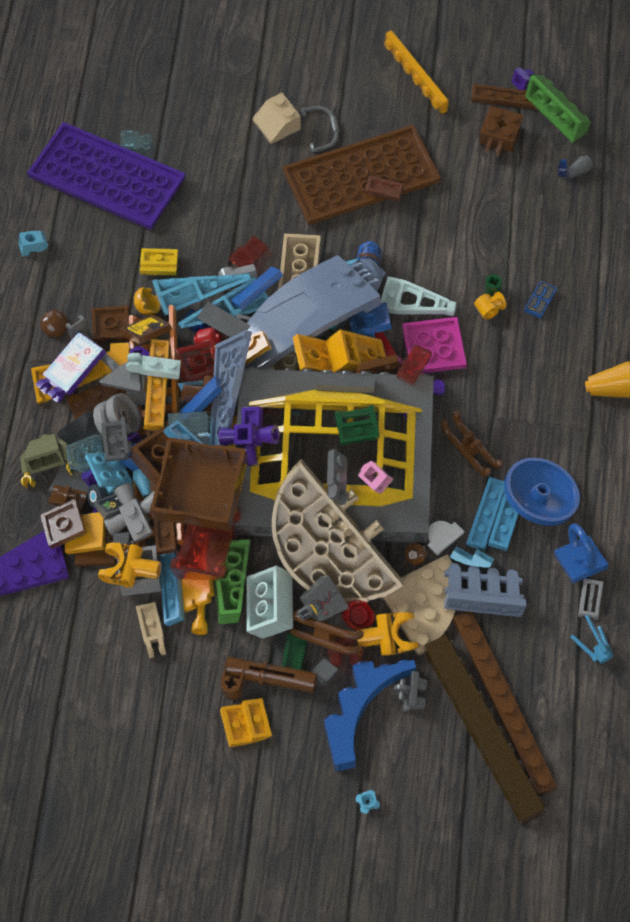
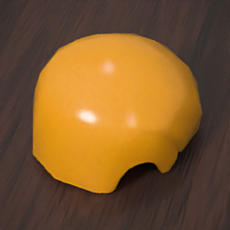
[134,287,160,315]

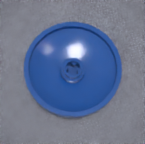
[504,458,580,526]

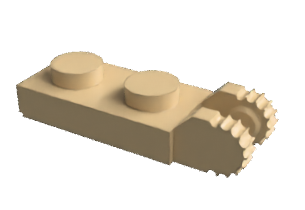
[136,602,166,659]

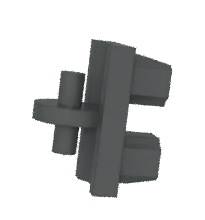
[393,671,427,712]

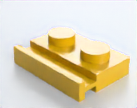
[140,248,178,275]

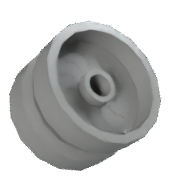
[93,393,142,436]

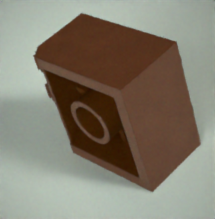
[479,106,524,156]

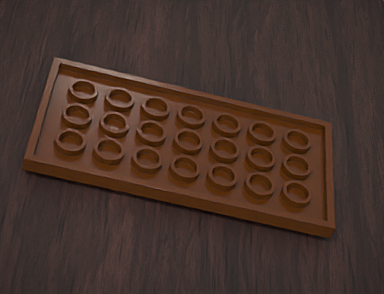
[282,125,441,225]

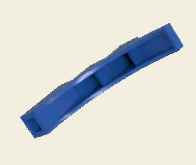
[324,660,416,772]

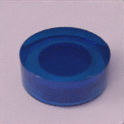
[558,159,567,177]

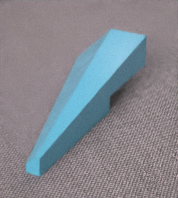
[152,273,251,316]
[178,277,269,329]

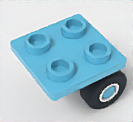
[85,452,132,508]

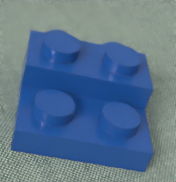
[349,302,392,338]

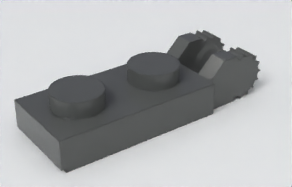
[327,449,348,505]

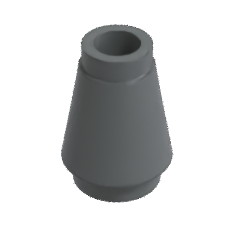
[566,155,593,179]

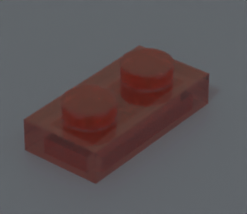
[396,344,432,387]

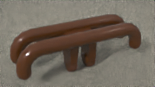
[440,411,504,477]
[289,609,364,655]

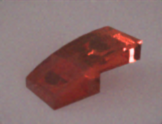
[228,236,268,268]

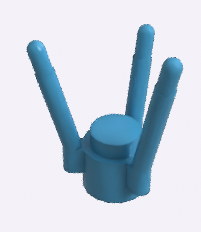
[571,615,614,664]

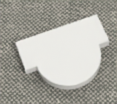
[428,521,464,556]

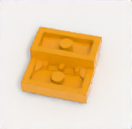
[220,698,272,748]

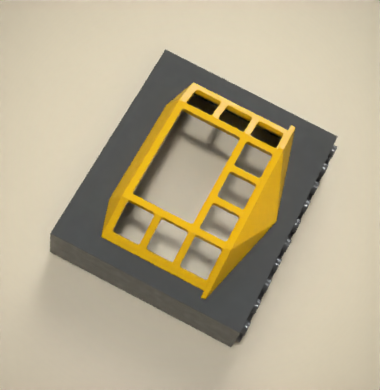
[232,367,434,544]

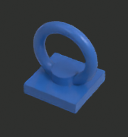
[554,524,608,583]

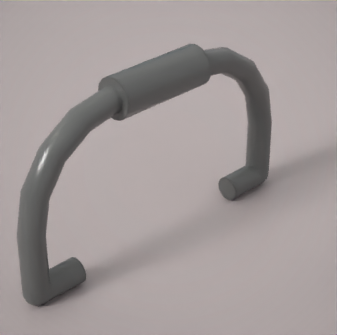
[301,106,340,153]

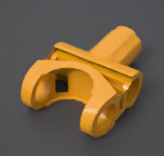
[98,543,161,588]
[357,612,419,656]

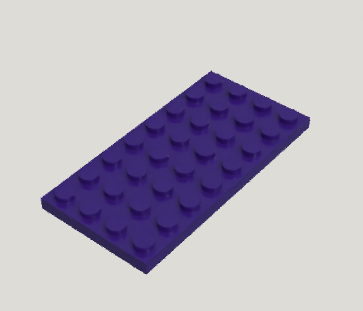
[27,122,186,230]

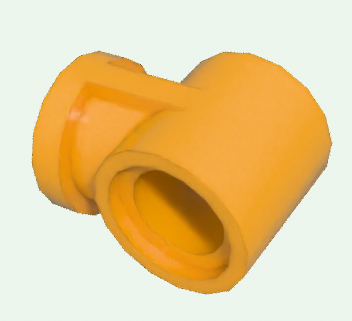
[474,292,506,320]

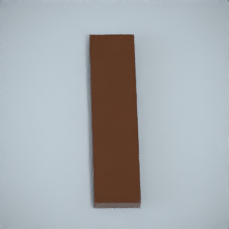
[471,84,538,110]

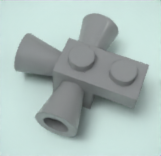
[104,483,154,543]

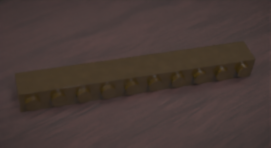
[424,635,546,826]

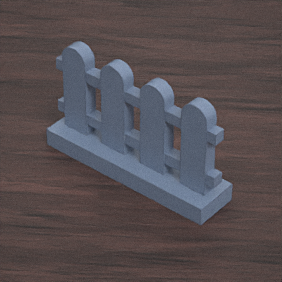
[444,564,526,617]

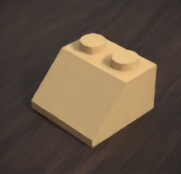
[253,93,301,144]

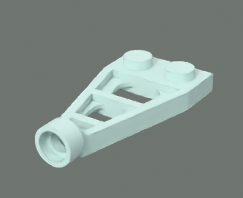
[380,277,457,316]

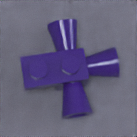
[218,406,280,466]

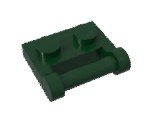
[334,405,380,445]

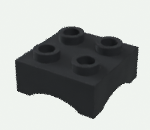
[57,410,104,464]

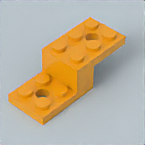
[293,330,386,373]

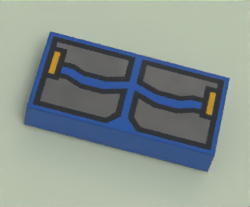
[524,281,557,319]

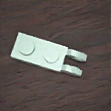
[126,353,181,379]

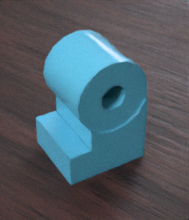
[18,231,48,256]

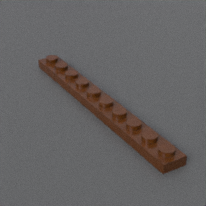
[453,611,557,796]

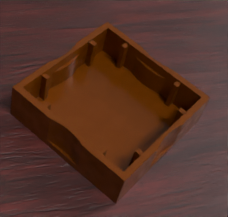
[150,437,249,531]

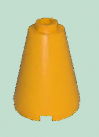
[585,361,630,398]

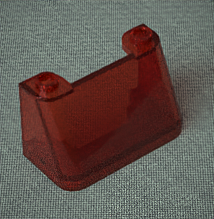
[170,505,242,581]

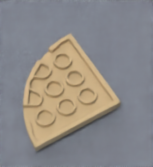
[382,554,456,656]

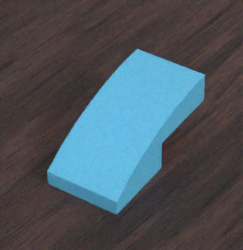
[450,546,494,567]

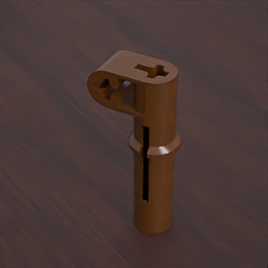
[221,656,317,700]

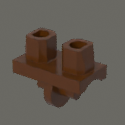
[48,485,87,511]

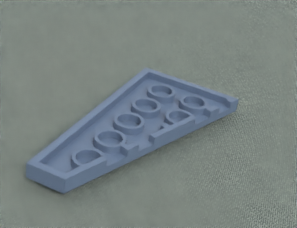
[209,330,252,445]

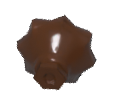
[403,541,428,566]

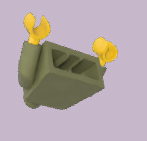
[20,434,80,488]

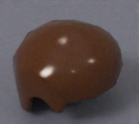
[40,310,69,337]

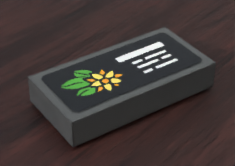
[94,494,123,520]

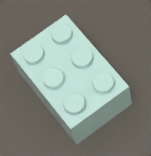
[247,566,293,639]

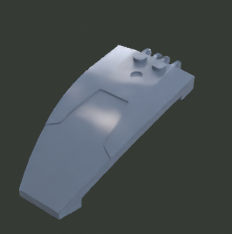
[244,255,381,370]

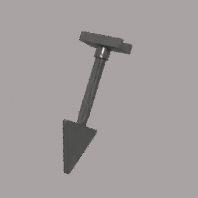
[66,315,141,393]

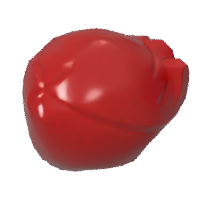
[342,599,375,630]

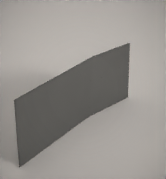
[197,301,251,337]

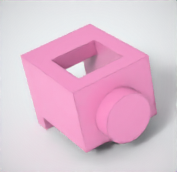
[358,461,393,494]

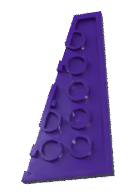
[0,531,69,596]

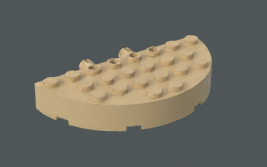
[272,459,403,603]

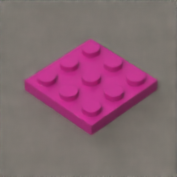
[402,317,467,375]

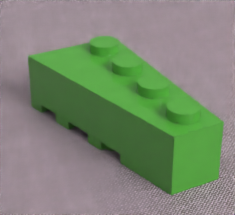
[209,540,250,624]

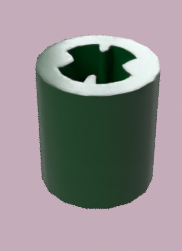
[484,274,502,297]

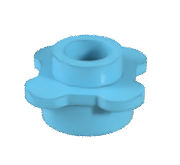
[356,790,380,814]

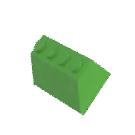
[525,75,591,143]

